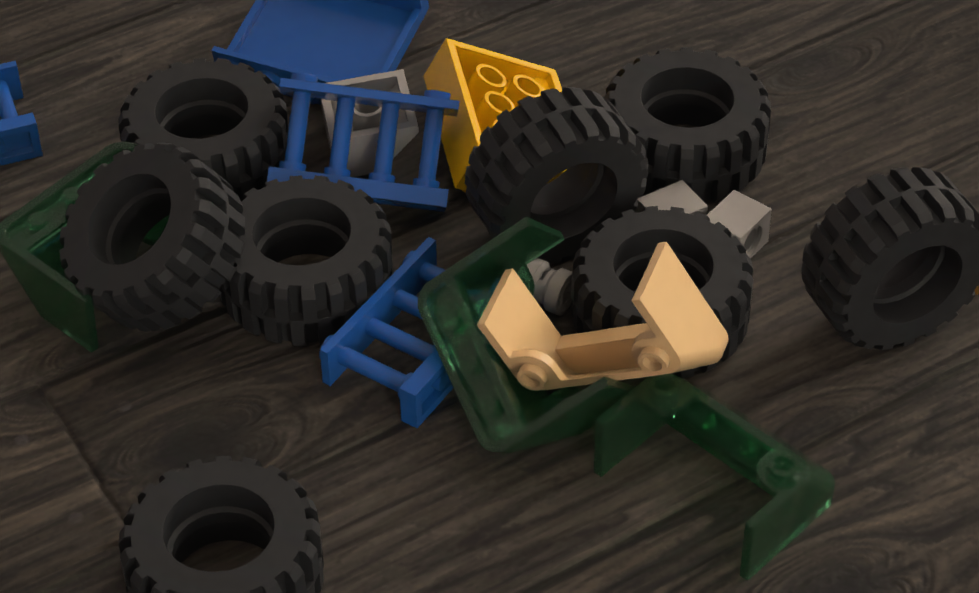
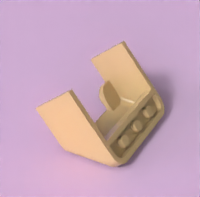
[477,241,729,391]

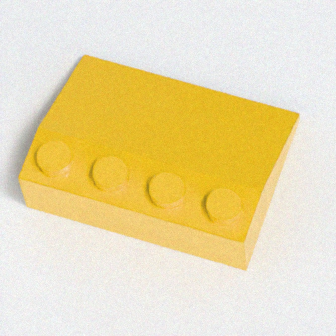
[423,38,567,193]

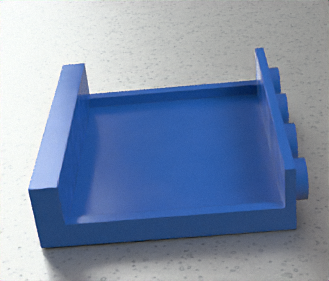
[211,0,429,105]

